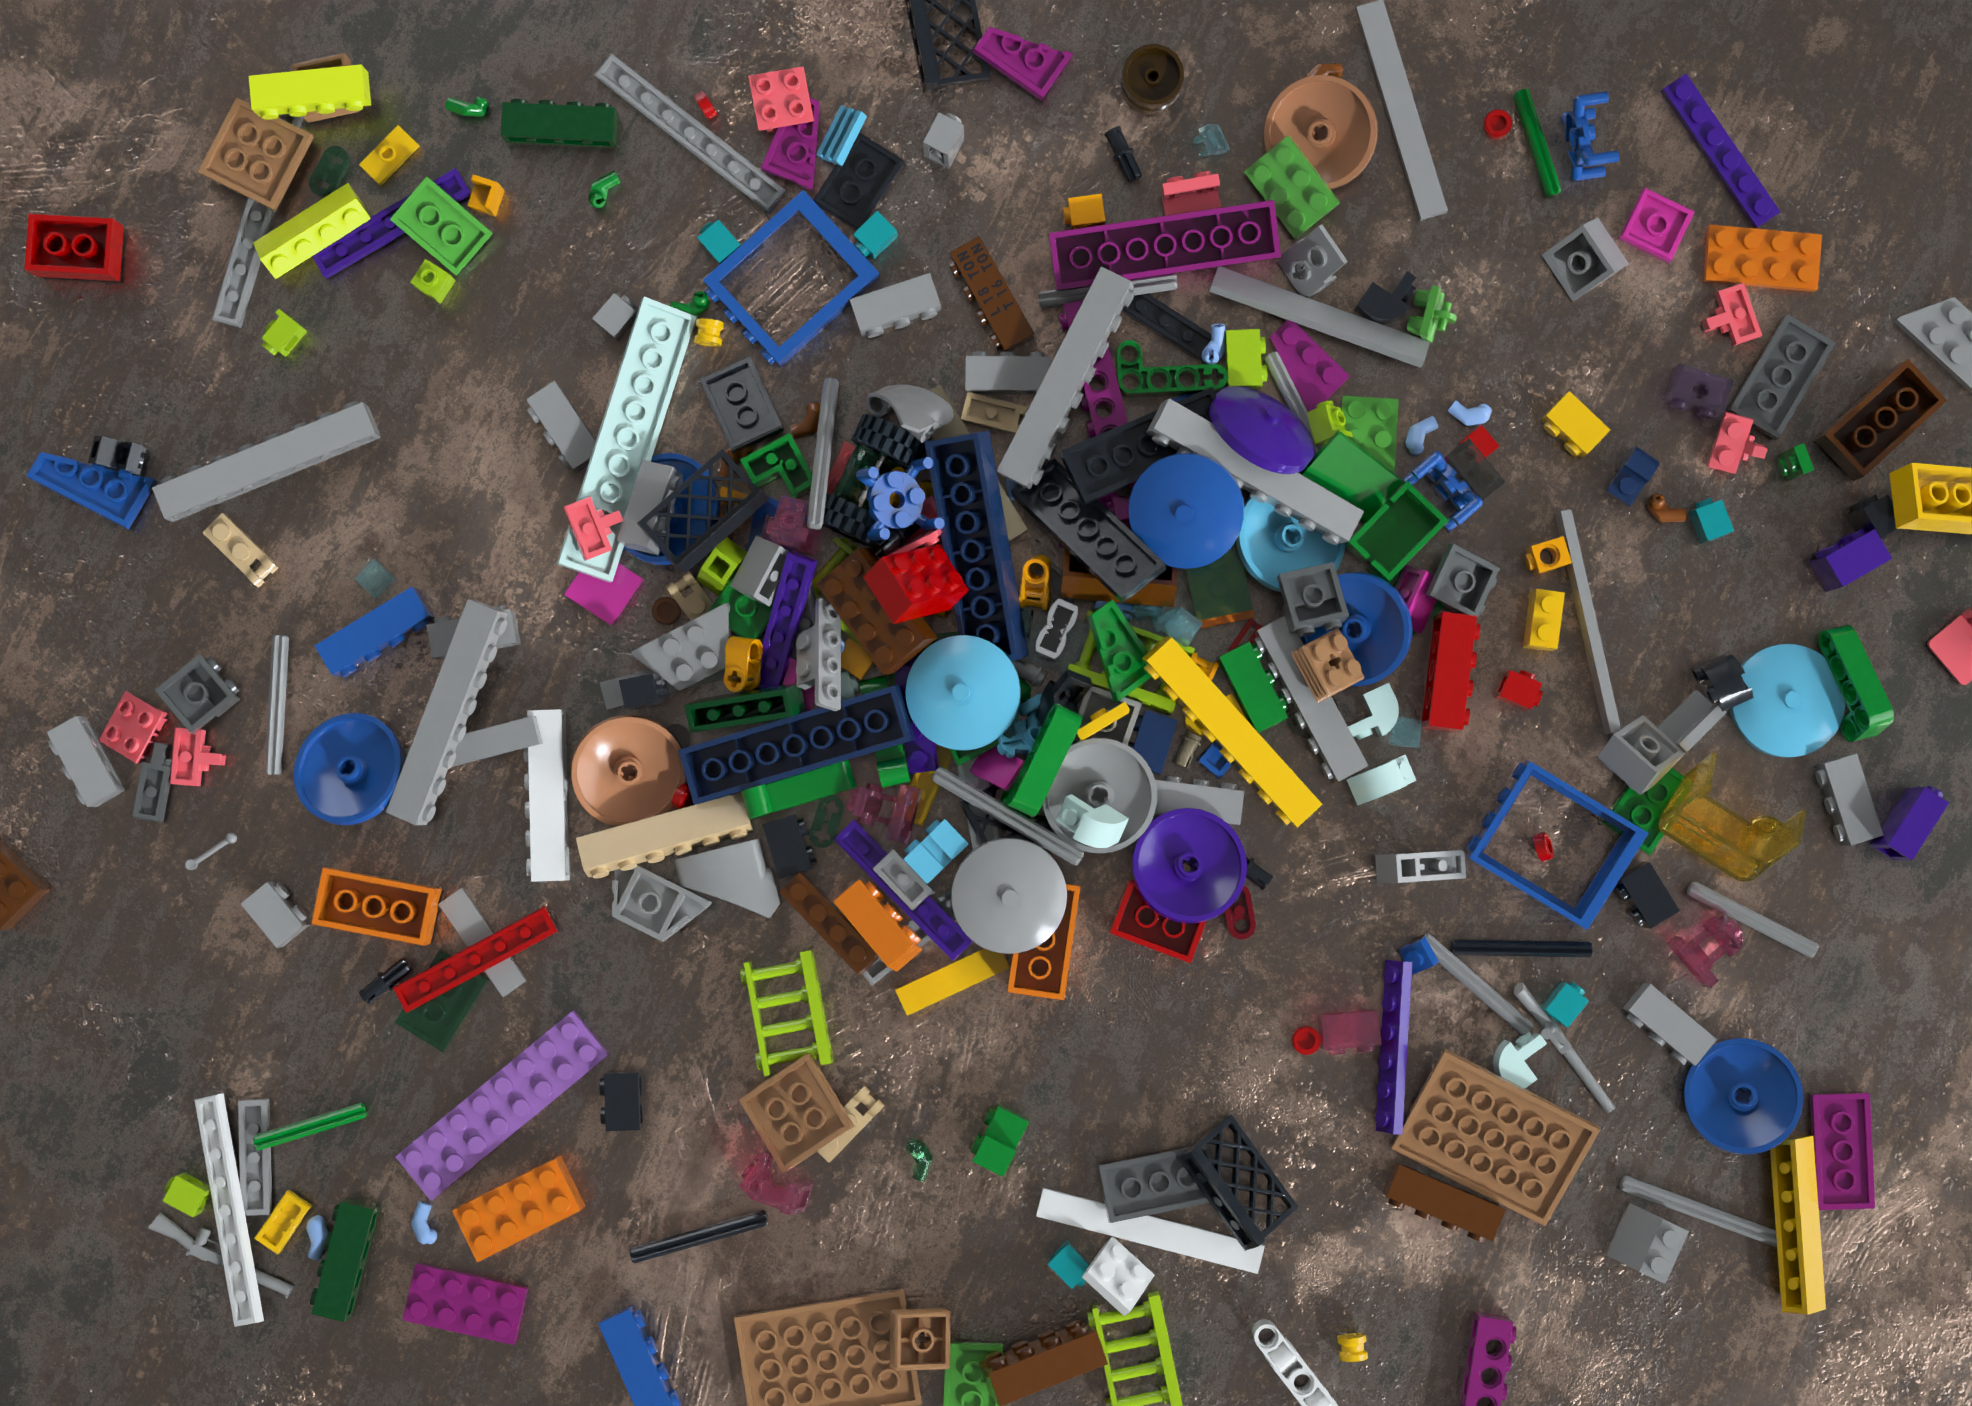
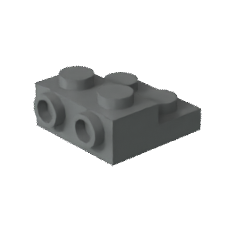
[1425,543,1500,618]
[1277,562,1349,637]
[155,654,240,734]

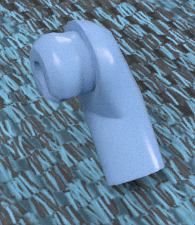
[1202,323,1226,364]
[1447,400,1491,426]
[1405,416,1438,455]
[411,1201,437,1244]
[306,1215,328,1260]

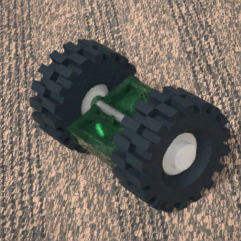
[822,414,926,549]

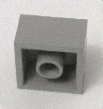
[1073,686,1142,745]

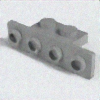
[796,598,841,711]

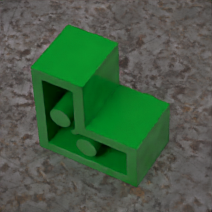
[740,433,812,500]
[970,1104,1029,1177]

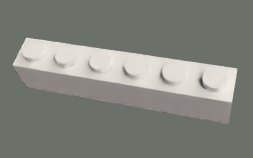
[523,709,570,882]

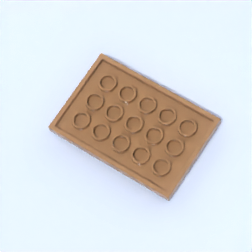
[1391,1048,1600,1226]
[734,1288,922,1406]

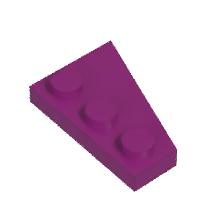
[973,27,1074,101]
[761,98,820,192]
[1269,320,1350,412]

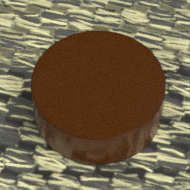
[652,597,681,626]

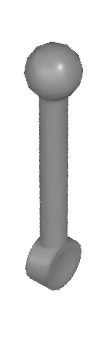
[185,832,237,870]

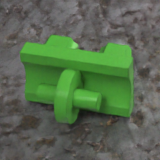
[1407,286,1457,343]

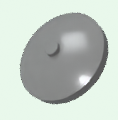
[1043,738,1157,853]
[951,838,1067,954]

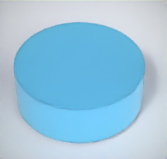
[1018,693,1042,716]

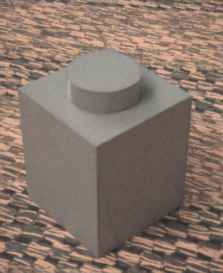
[592,293,637,342]

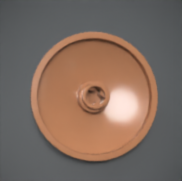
[1264,75,1378,189]
[571,715,686,827]

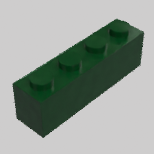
[501,99,619,148]
[684,683,806,733]
[310,1198,380,1322]

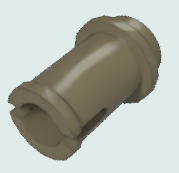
[1172,731,1202,769]

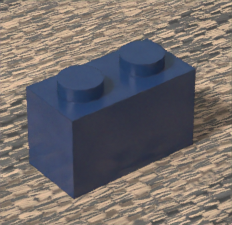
[1128,710,1178,775]

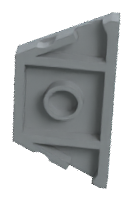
[1894,297,1972,394]
[631,602,731,691]
[612,865,712,942]

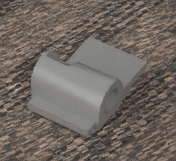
[1277,224,1348,297]

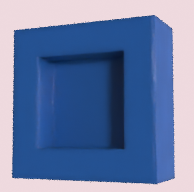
[1196,741,1234,779]
[1399,937,1439,975]

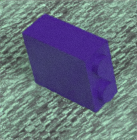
[1869,786,1949,861]

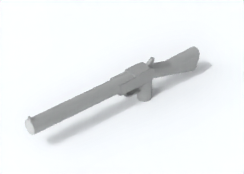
[1514,982,1616,1114]
[148,1213,293,1299]

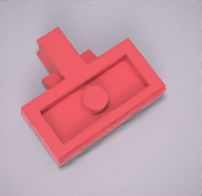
[1701,283,1762,346]
[1707,411,1768,474]
[563,496,623,561]
[169,727,226,786]

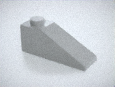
[1375,850,1466,884]

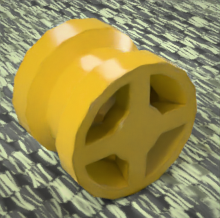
[694,318,724,347]
[1337,1333,1368,1362]

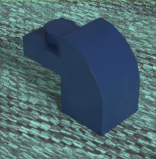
[1605,446,1660,507]

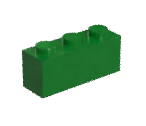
[1216,642,1289,733]

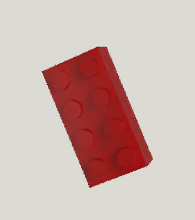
[1420,612,1480,732]

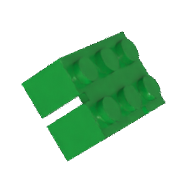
[1345,481,1449,582]

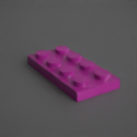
[1809,1092,1875,1210]
[403,1262,528,1345]

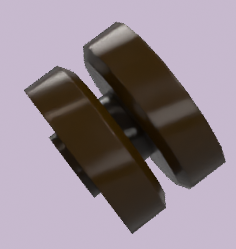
[1121,44,1184,115]

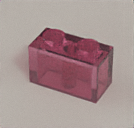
[1318,1009,1382,1055]

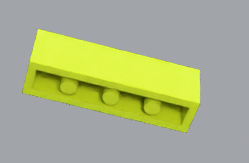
[249,64,371,120]
[253,183,371,279]

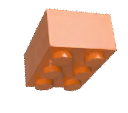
[833,879,923,972]

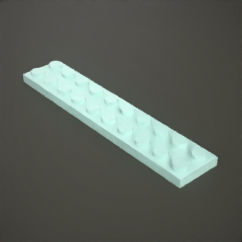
[556,297,697,583]

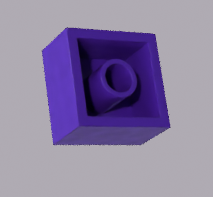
[1809,528,1893,592]

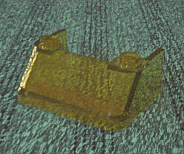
[1659,752,1806,882]

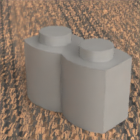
[1035,599,1078,661]

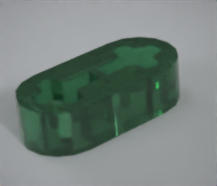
[309,146,351,198]
[809,796,844,848]

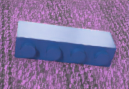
[315,587,435,678]
[598,1305,681,1406]

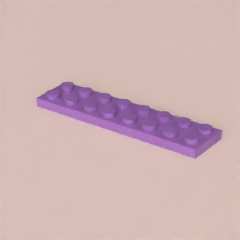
[395,1010,609,1201]

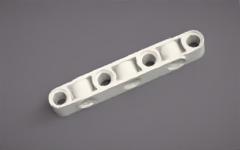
[1252,1319,1339,1406]

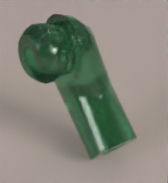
[906,1139,933,1182]

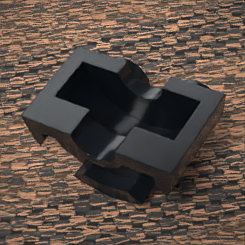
[1692,653,1754,712]

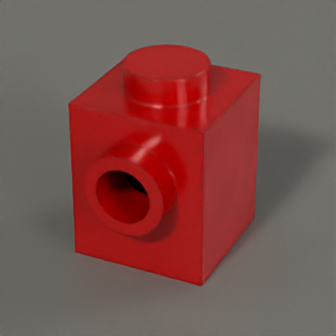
[1495,670,1543,711]

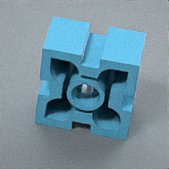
[904,819,969,884]

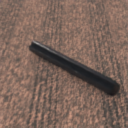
[1450,940,1593,957]
[630,1210,768,1263]

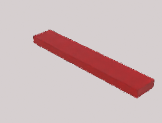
[393,906,559,1013]

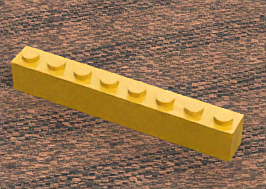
[1142,636,1322,828]

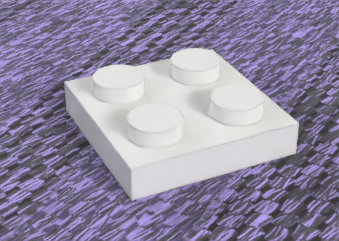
[1082,1236,1155,1316]

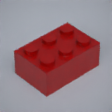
[24,214,124,281]
[863,544,969,624]
[1109,879,1206,963]

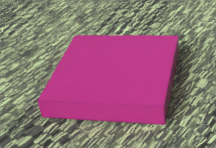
[1618,187,1695,264]
[564,563,644,626]

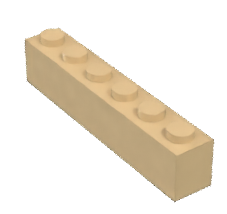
[576,792,753,878]

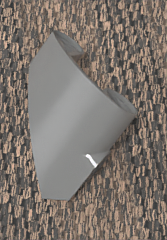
[866,384,954,443]
[673,839,780,919]

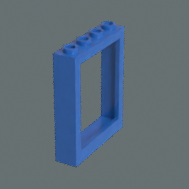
[703,190,880,368]
[1466,759,1649,930]

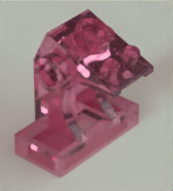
[761,495,822,556]
[847,783,923,845]
[1666,914,1745,988]
[739,1152,813,1216]

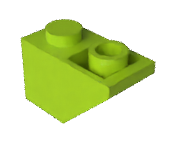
[696,537,747,596]

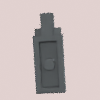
[132,742,172,823]

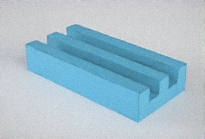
[816,105,867,166]

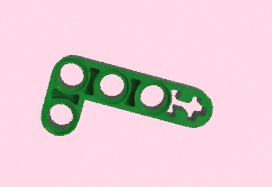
[1115,340,1228,398]
[1818,624,1894,742]
[858,675,911,788]
[1001,703,1082,817]
[741,760,857,819]

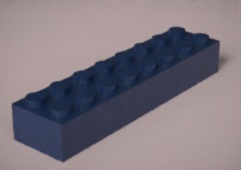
[925,430,1029,661]
[678,685,916,805]

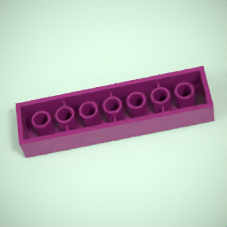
[1047,200,1281,290]

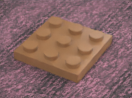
[198,97,314,211]
[739,1053,855,1173]

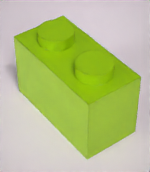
[1224,329,1267,390]

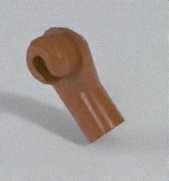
[1306,63,1343,77]
[790,402,820,439]
[718,446,754,478]
[1647,493,1687,522]

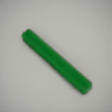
[1514,89,1561,197]
[253,1103,367,1151]

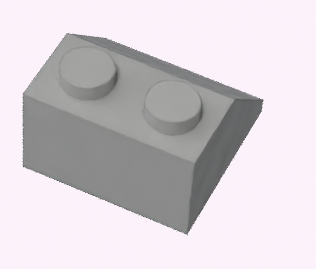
[1542,217,1629,301]
[1598,715,1686,795]
[1605,1202,1689,1284]

